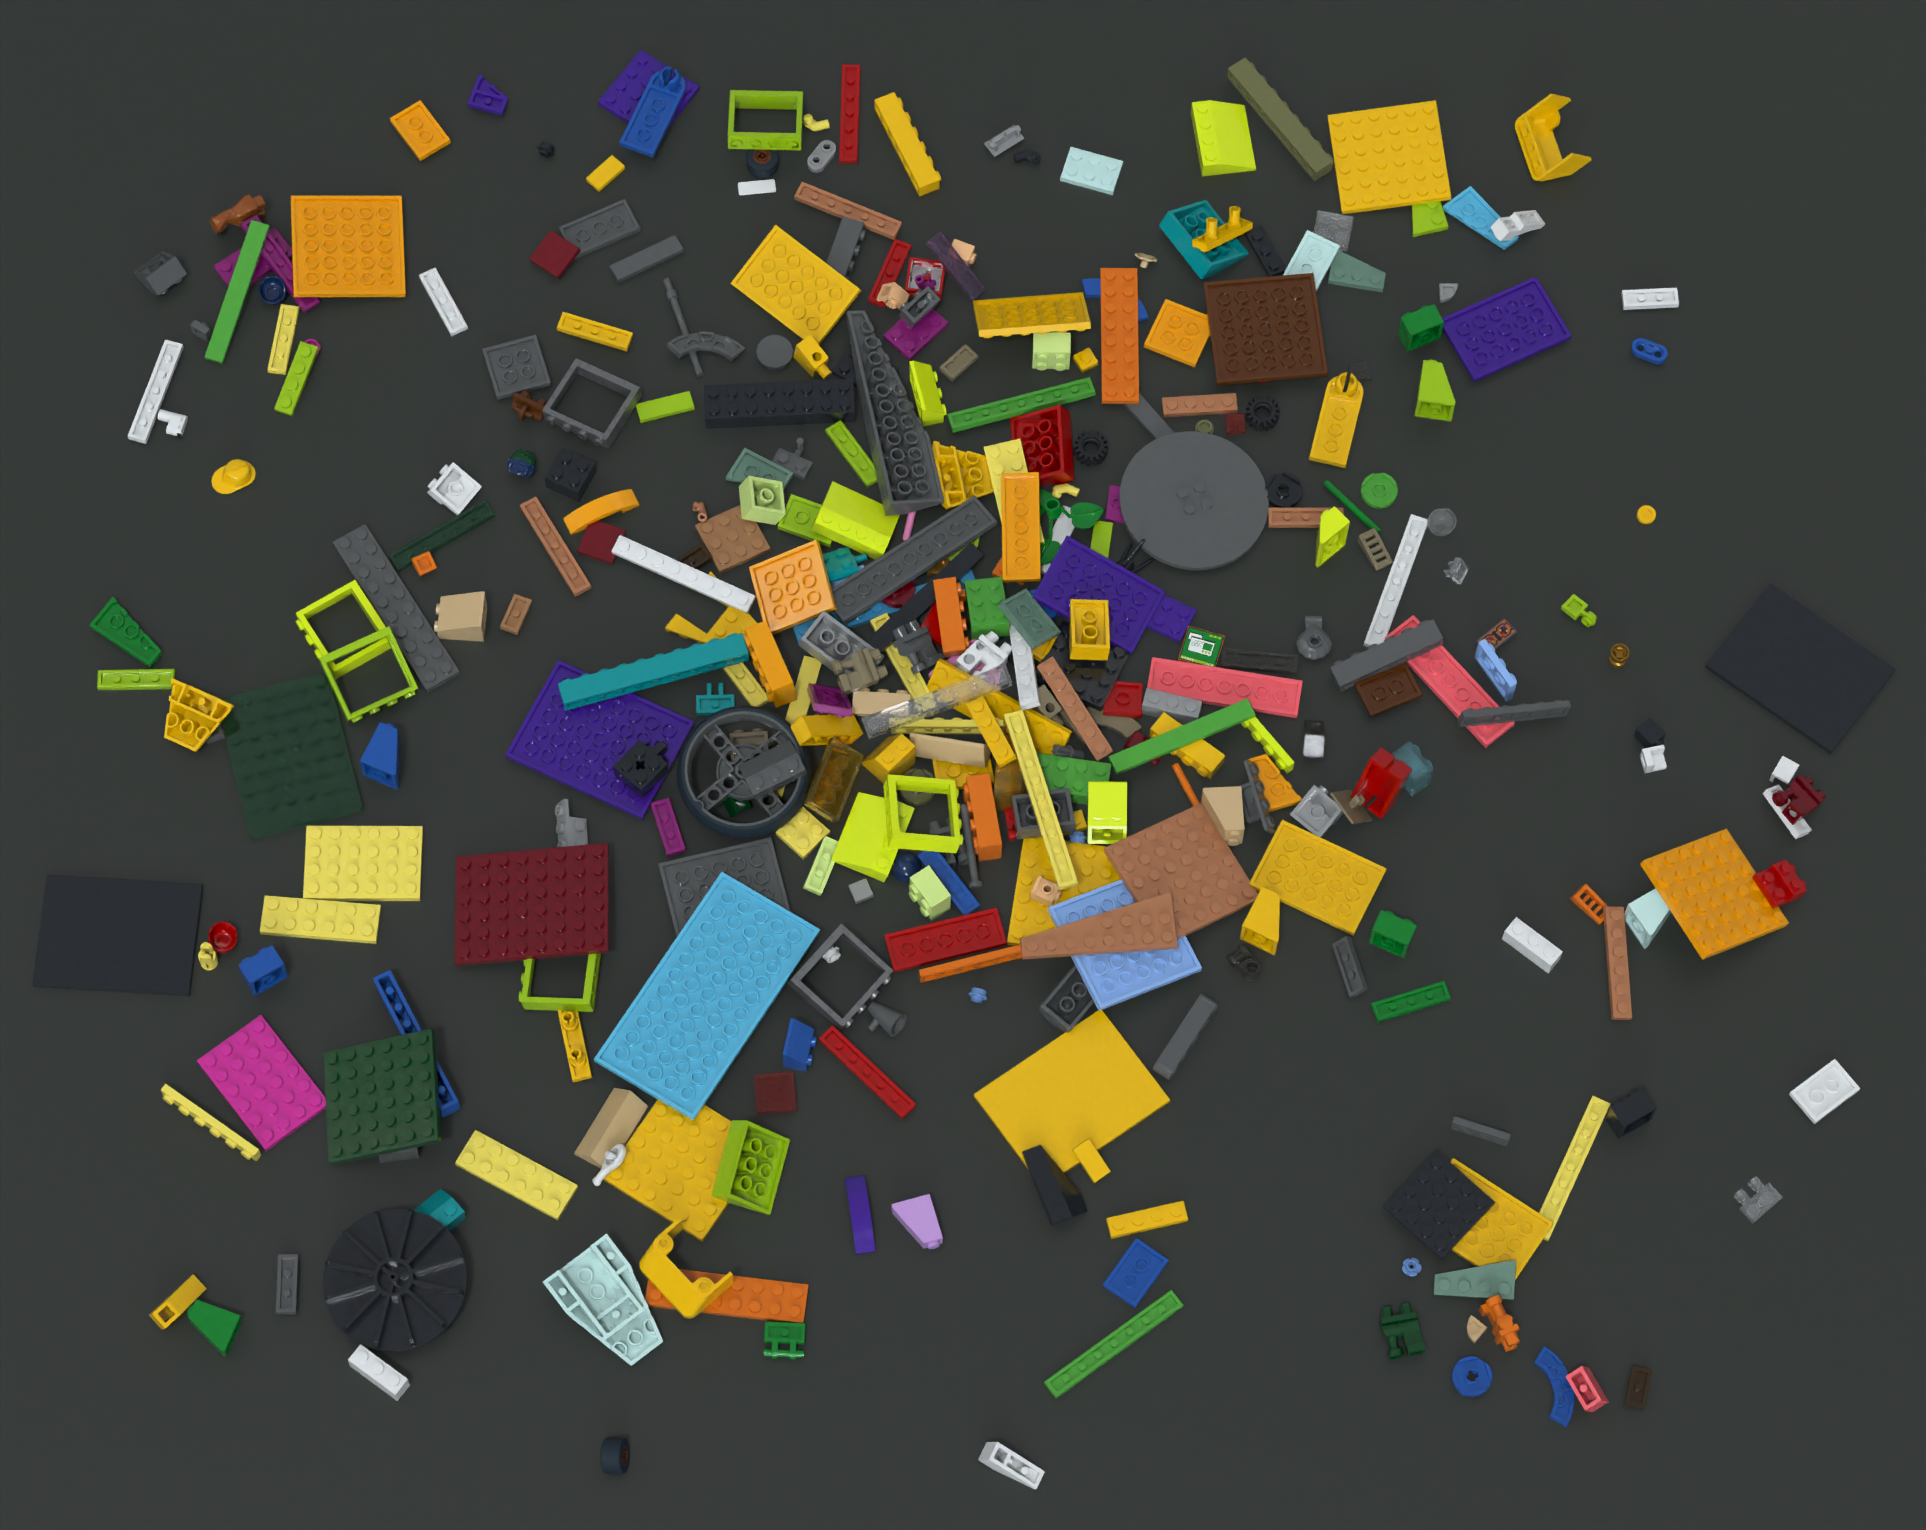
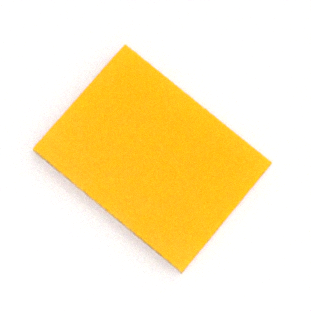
[974,1010,1170,1174]

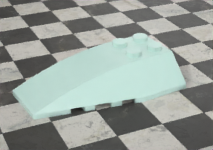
[543,1234,663,1366]

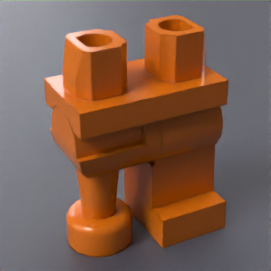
[1479,1295,1520,1352]

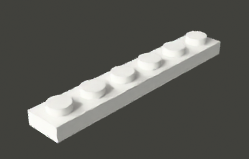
[128,340,184,444]
[1009,621,1041,710]

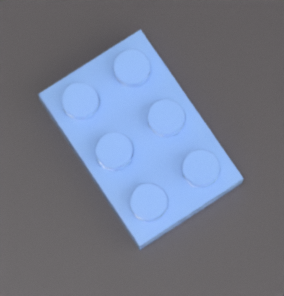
[1474,639,1517,702]

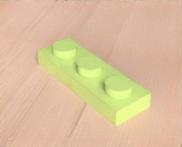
[803,836,838,896]

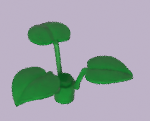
[1040,490,1103,565]

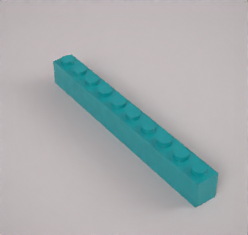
[558,633,749,711]

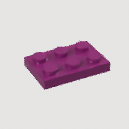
[883,309,948,361]
[807,683,852,718]

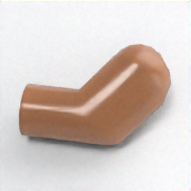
[692,501,708,522]

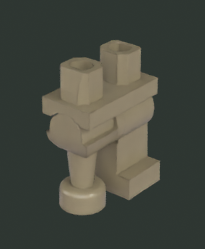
[831,647,888,696]

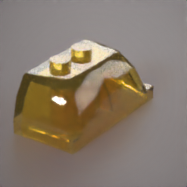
[994,726,1026,812]
[804,737,864,823]

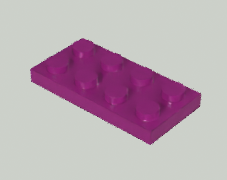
[213,227,292,287]

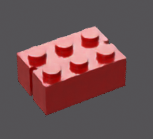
[1350,747,1413,819]

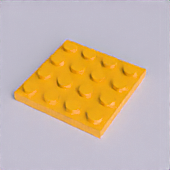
[749,540,837,635]

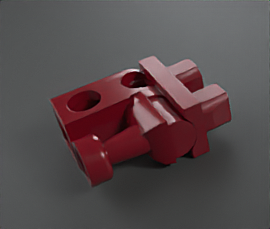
[1772,775,1826,825]

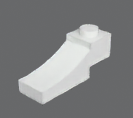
[1490,210,1545,241]

